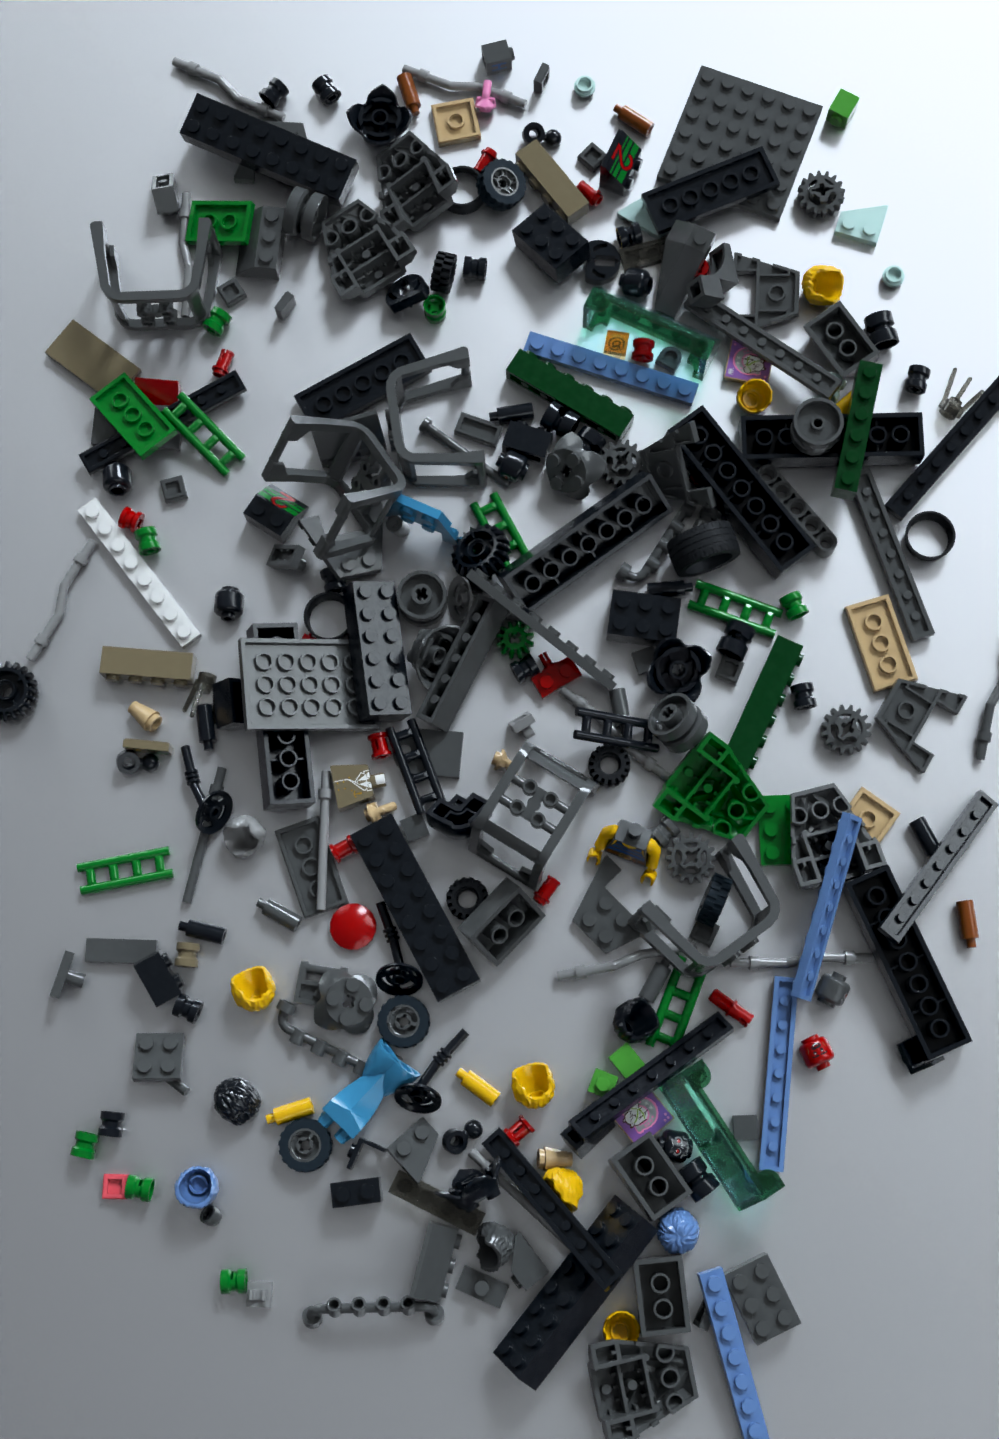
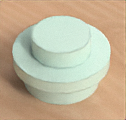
[574,76,595,98]
[882,265,905,288]

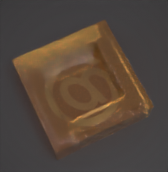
[604,330,630,357]

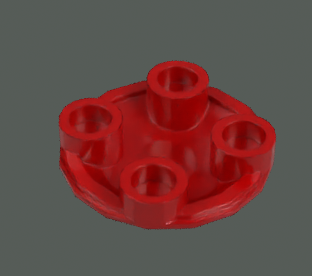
[330,904,377,950]

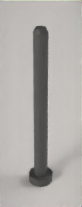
[419,417,511,488]

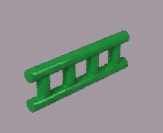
[161,391,246,477]
[470,492,529,569]
[687,579,783,639]
[77,846,174,895]
[645,955,706,1047]

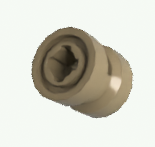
[174,942,201,968]

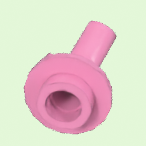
[475,80,496,112]

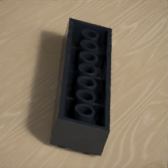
[180,93,359,207]
[664,405,816,579]
[738,412,925,468]
[495,471,673,614]
[246,623,316,810]
[350,813,481,1004]
[842,865,972,1062]
[493,1195,659,1391]

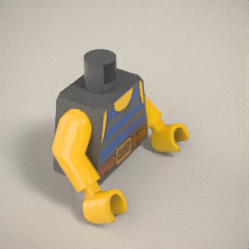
[586,820,661,886]

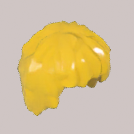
[801,265,844,306]
[230,966,276,1012]
[511,1062,555,1109]
[543,1167,583,1213]

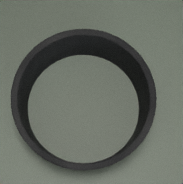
[447,166,484,215]
[905,511,956,561]
[304,592,348,639]

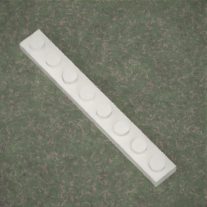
[78,497,202,649]

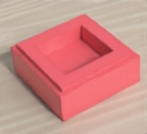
[102,1174,129,1199]

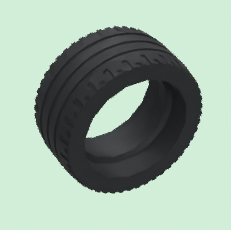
[667,520,740,577]

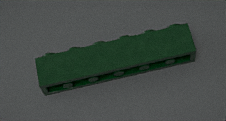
[506,349,634,443]
[830,360,883,501]
[728,635,804,772]

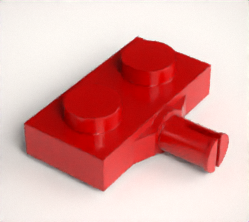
[530,652,582,699]

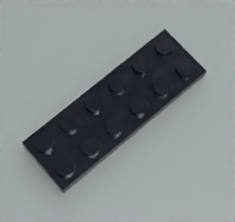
[641,146,780,235]
[294,333,432,420]

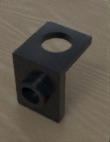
[897,1037,945,1075]
[346,1137,387,1170]

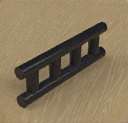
[573,707,660,753]
[385,718,446,815]

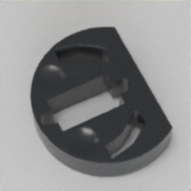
[585,240,620,285]
[385,274,429,314]

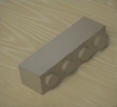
[515,139,589,225]
[99,646,197,688]

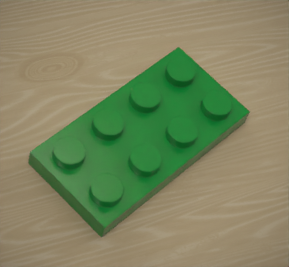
[89,372,178,460]

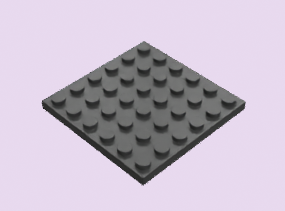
[656,65,823,222]

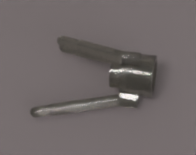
[938,367,984,420]
[182,672,217,724]

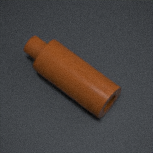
[397,72,421,116]
[613,103,655,137]
[956,900,979,948]

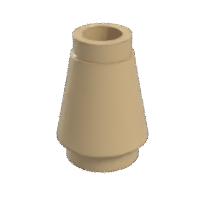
[128,701,163,732]
[537,1146,573,1171]

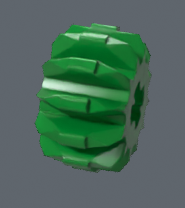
[496,621,534,660]

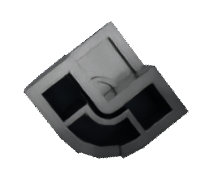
[425,793,492,839]

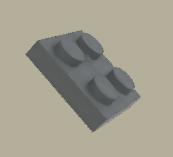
[132,1033,185,1082]

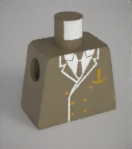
[330,764,387,812]

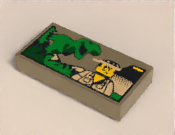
[123,738,174,756]

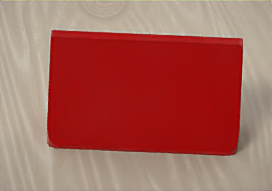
[134,377,181,406]

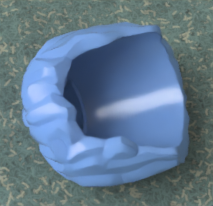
[174,1166,220,1210]
[657,1207,700,1254]

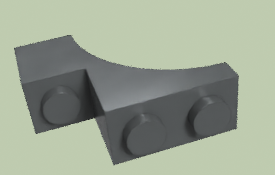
[686,243,739,309]

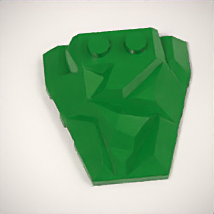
[652,731,770,840]

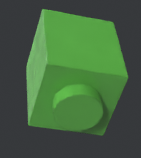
[826,88,860,129]
[608,1043,645,1079]
[587,1068,619,1097]

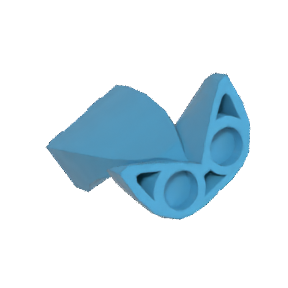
[318,1038,421,1144]

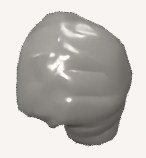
[223,815,267,859]

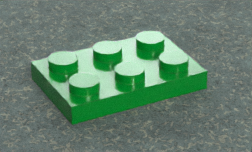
[185,201,255,245]
[758,795,791,866]

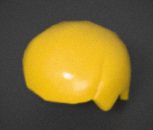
[736,379,773,414]
[602,1311,640,1341]

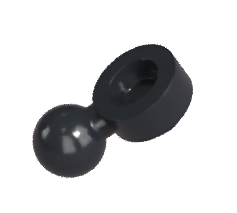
[522,122,562,147]
[116,750,160,774]
[442,1119,483,1155]

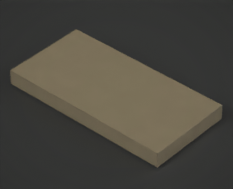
[45,320,142,392]

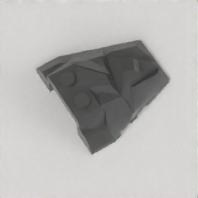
[376,131,459,232]
[321,199,417,300]
[790,783,887,889]
[587,1339,699,1439]

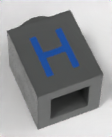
[481,39,515,76]

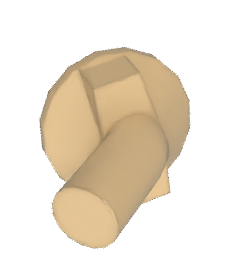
[491,749,518,775]
[364,802,397,823]

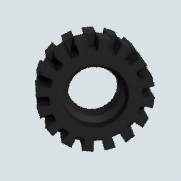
[430,251,457,294]
[588,744,630,787]
[446,877,488,920]

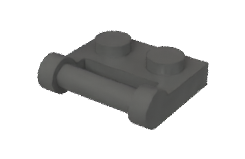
[293,960,348,1006]

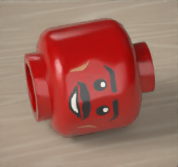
[799,1034,834,1071]

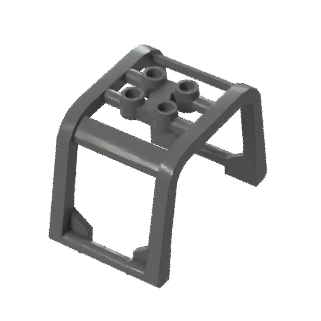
[90,217,223,331]
[385,347,487,488]
[261,415,406,560]
[468,741,600,891]
[628,834,780,978]

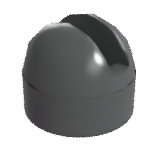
[200,1204,222,1226]

